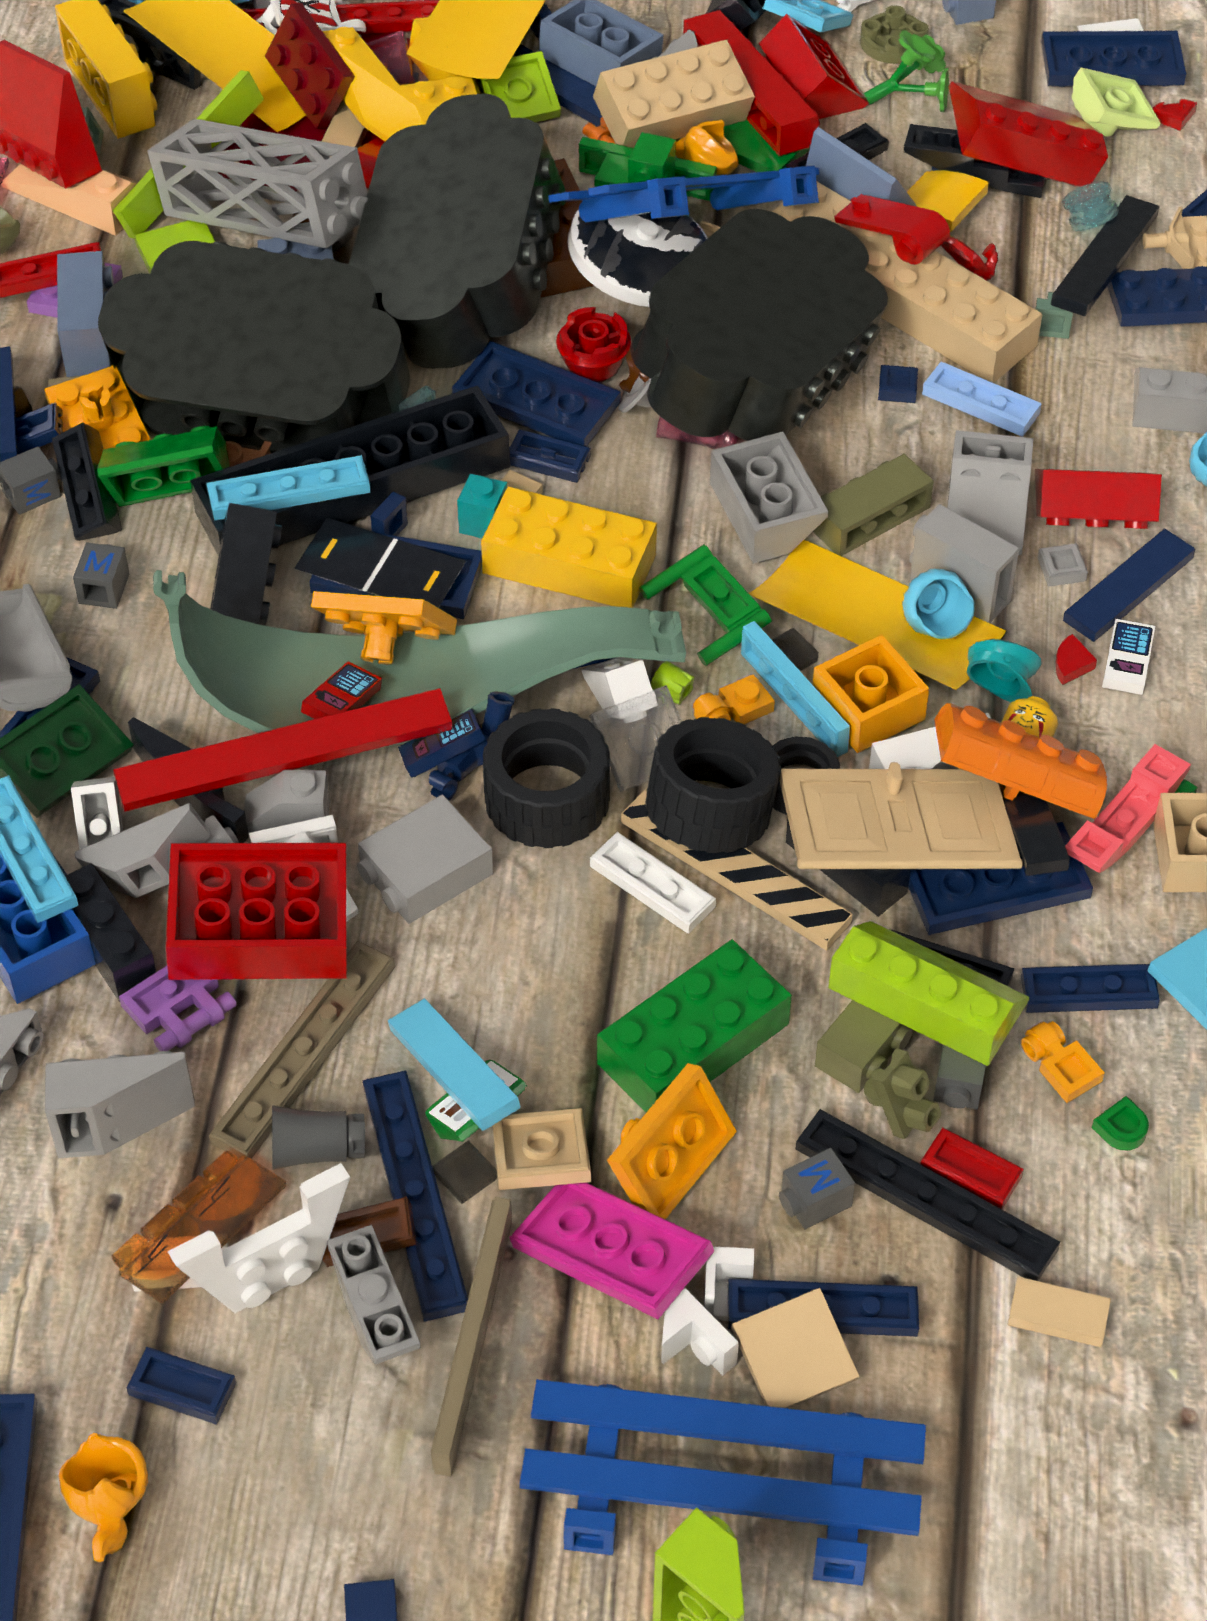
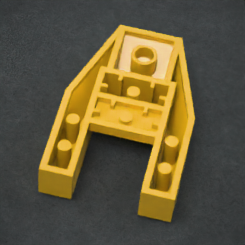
[322,17,482,141]

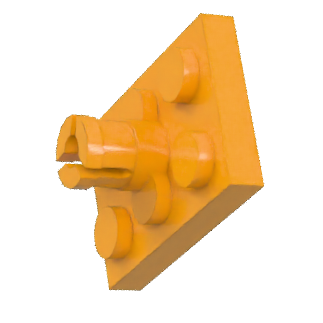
[44,366,151,450]
[311,591,457,665]
[607,1064,737,1219]

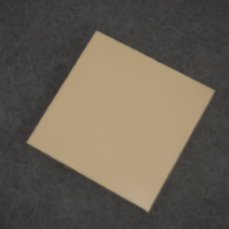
[492,1108,591,1190]
[731,1288,859,1409]

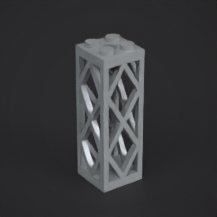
[147,119,368,248]

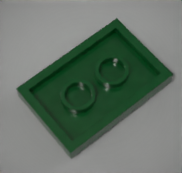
[0,684,134,818]

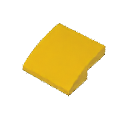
[907,170,989,232]

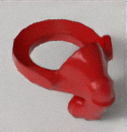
[941,236,998,281]

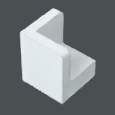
[704,1246,754,1321]

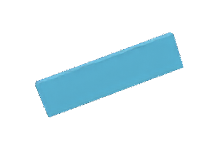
[206,455,370,520]
[741,621,850,757]
[0,775,78,923]
[387,998,521,1131]

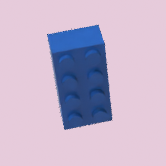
[0,855,96,1004]

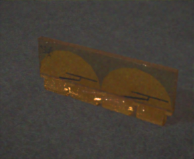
[111,1150,286,1304]

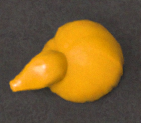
[676,120,738,176]
[59,1433,148,1562]

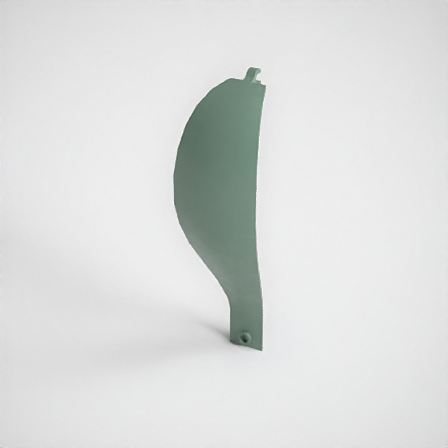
[153,570,686,746]

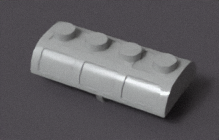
[0,584,72,711]

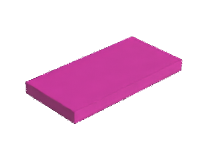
[509,1183,714,1319]

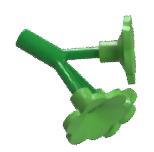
[864,30,949,112]

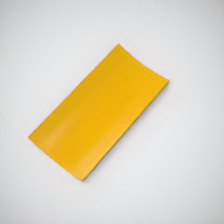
[123,0,306,132]
[407,0,546,79]
[749,540,1006,690]

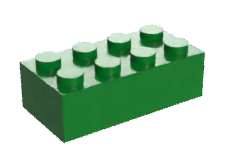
[597,939,792,1112]

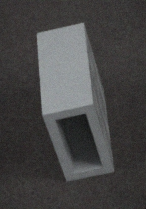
[909,504,1019,623]
[357,794,493,924]

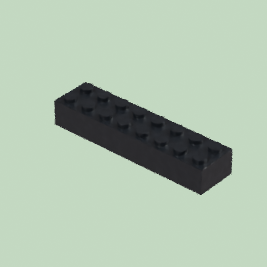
[190,385,510,556]

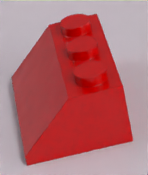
[759,13,869,119]
[1035,469,1162,529]

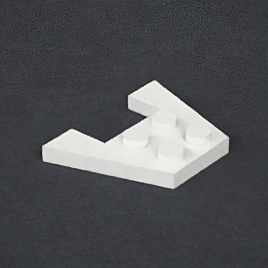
[168,1163,350,1313]

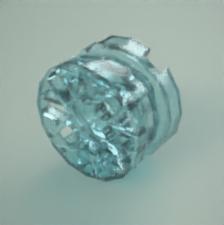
[1062,181,1119,231]

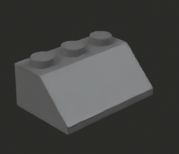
[1132,367,1207,434]
[710,432,828,563]

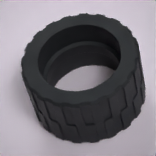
[483,708,610,848]
[645,717,781,853]

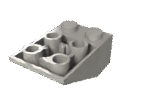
[947,430,1033,555]
[45,1051,195,1159]

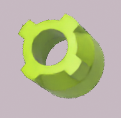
[651,661,695,705]

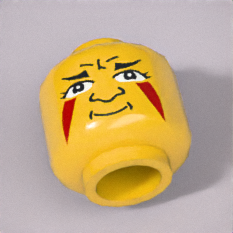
[1001,696,1058,737]

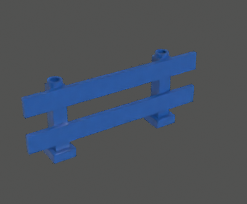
[548,166,819,223]
[520,1379,926,1586]

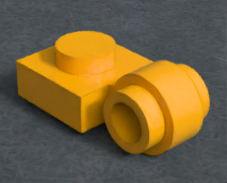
[693,674,775,724]
[1021,1021,1105,1103]

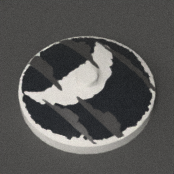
[568,210,708,307]

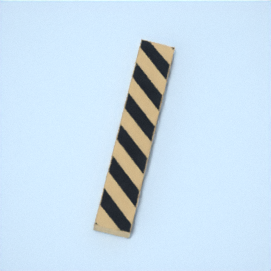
[621,788,853,951]

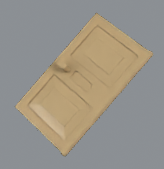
[779,762,1023,869]

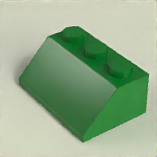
[97,426,230,507]

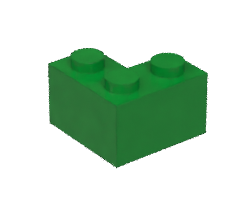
[594,132,676,187]

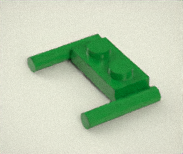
[639,544,772,666]

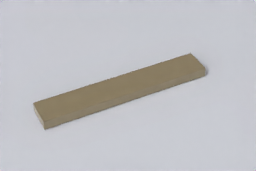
[209,940,395,1163]
[431,1197,512,1477]

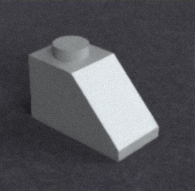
[244,770,330,833]

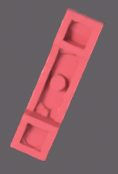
[1065,744,1191,873]

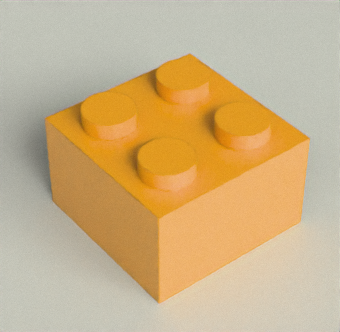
[812,635,929,753]

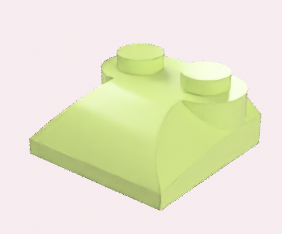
[1071,68,1161,137]

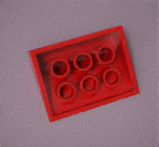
[0,40,102,189]
[949,81,1108,189]
[166,843,347,980]

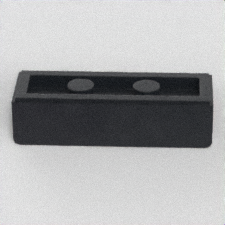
[52,422,122,541]

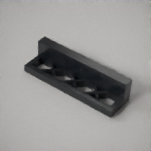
[98,0,201,90]

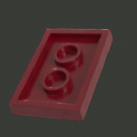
[265,3,355,129]

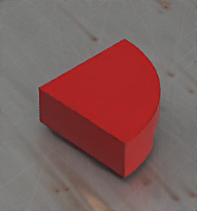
[1152,99,1197,131]
[1055,634,1097,685]

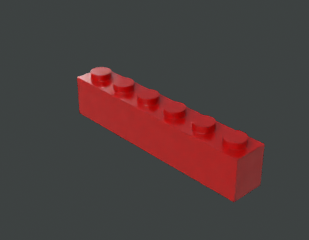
[683,10,820,156]

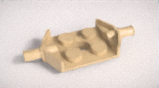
[1142,207,1207,269]

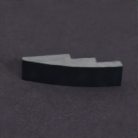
[904,124,1046,198]
[128,717,249,843]
[998,783,1070,876]

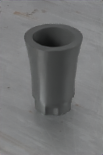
[272,1105,365,1170]

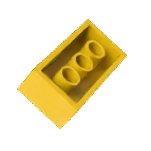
[55,0,158,139]
[481,486,657,608]

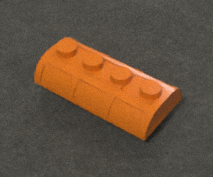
[934,703,1107,819]

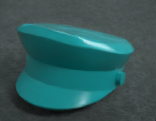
[966,639,1042,702]

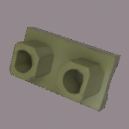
[864,1048,942,1139]

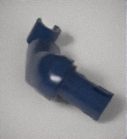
[429,691,515,801]

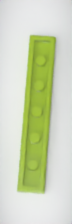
[113,70,264,239]

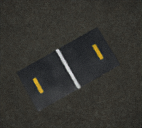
[294,518,466,608]

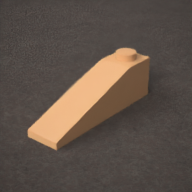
[1,164,138,236]

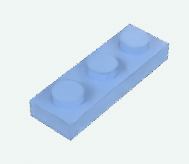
[922,361,1042,437]

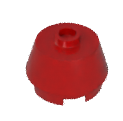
[556,307,631,382]

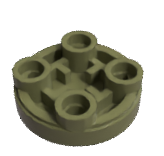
[860,5,929,64]

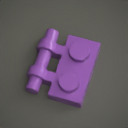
[119,966,237,1051]

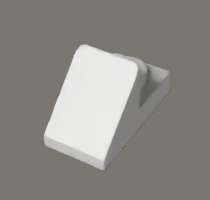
[661,1288,739,1376]

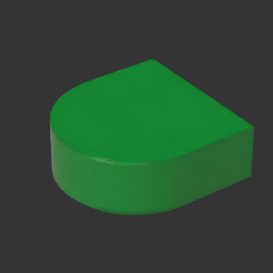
[1092,1096,1149,1151]

